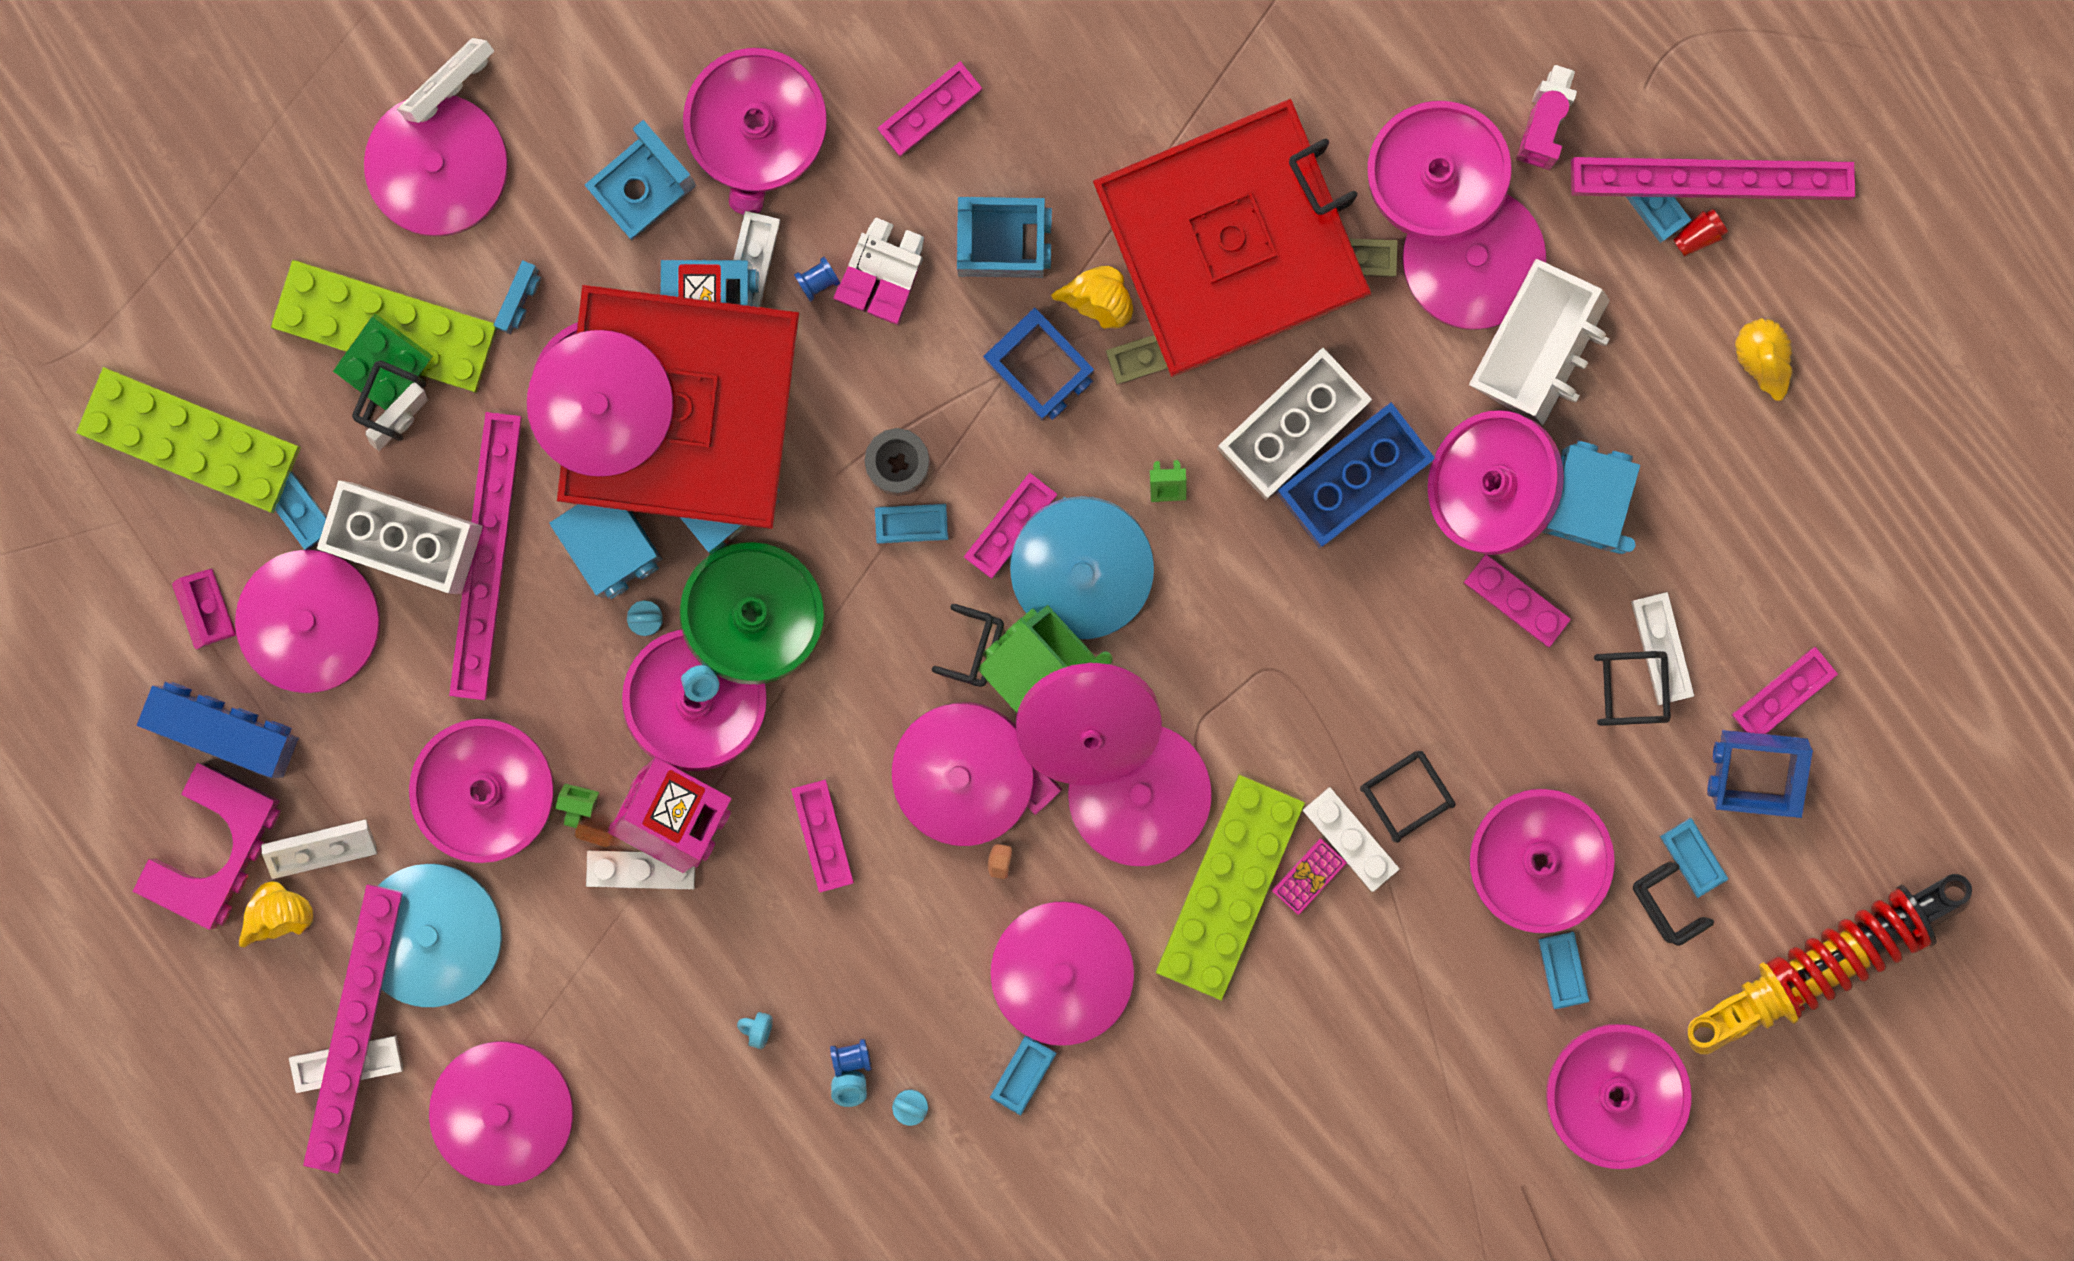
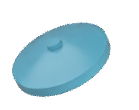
[378,864,502,1007]

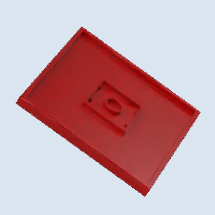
[1093,98,1372,378]
[556,285,800,529]

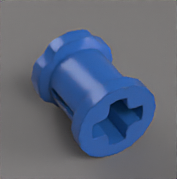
[794,256,840,302]
[830,1039,872,1078]

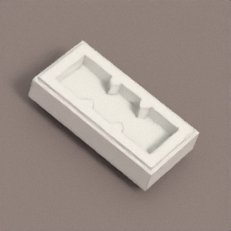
[366,383,428,451]

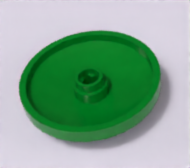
[679,542,824,684]

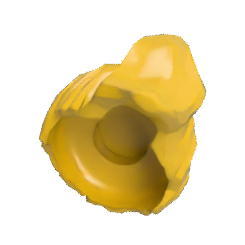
[1051,266,1133,329]
[1735,318,1793,401]
[239,881,313,948]

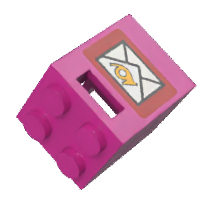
[608,757,731,873]

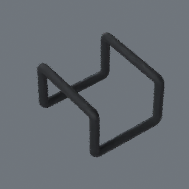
[1289,138,1358,215]
[352,360,427,441]
[932,604,1004,687]
[1594,651,1671,726]
[1360,751,1456,843]
[1633,862,1714,946]

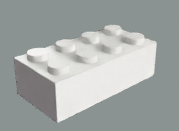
[1217,348,1372,501]
[317,480,483,594]

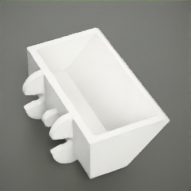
[1469,259,1610,426]

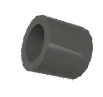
[864,428,931,496]

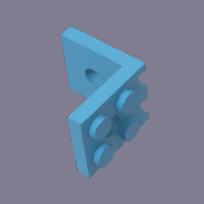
[585,120,697,241]

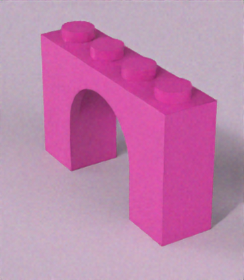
[132,762,281,930]

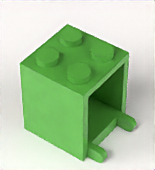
[978,605,1113,713]

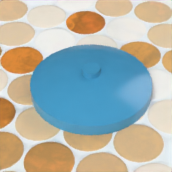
[1010,496,1154,639]

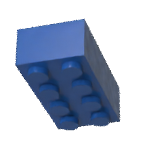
[1276,402,1435,549]
[136,681,299,778]

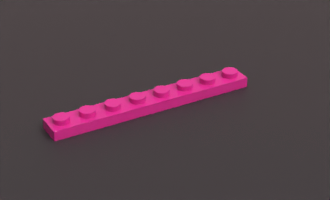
[1571,157,1855,200]
[449,412,523,700]
[303,884,403,1174]

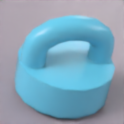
[627,600,663,636]
[681,665,720,702]
[737,1012,773,1050]
[831,1070,867,1107]
[892,1089,928,1126]

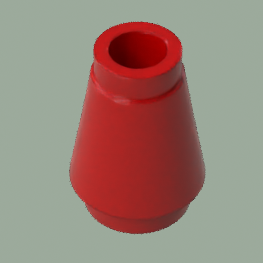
[1673,208,1729,257]

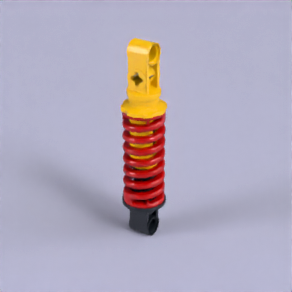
[1688,874,1972,1055]

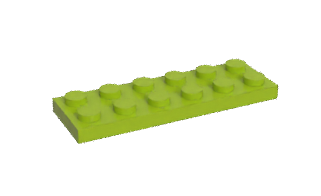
[271,260,497,393]
[76,367,301,514]
[1155,774,1305,1001]

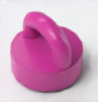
[729,188,765,215]

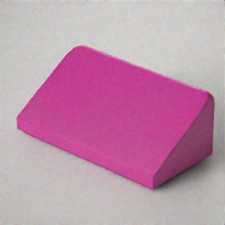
[172,568,236,650]

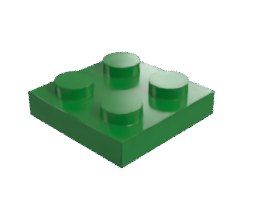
[332,313,433,411]

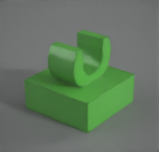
[1150,460,1186,502]
[555,783,599,829]

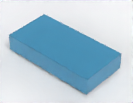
[875,504,948,544]
[1659,818,1729,898]
[1538,931,1589,1010]
[990,1035,1057,1115]

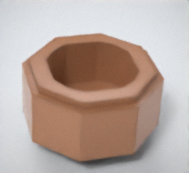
[988,844,1012,879]

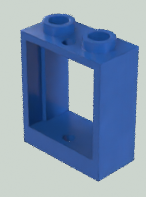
[983,308,1094,421]
[1707,730,1813,818]

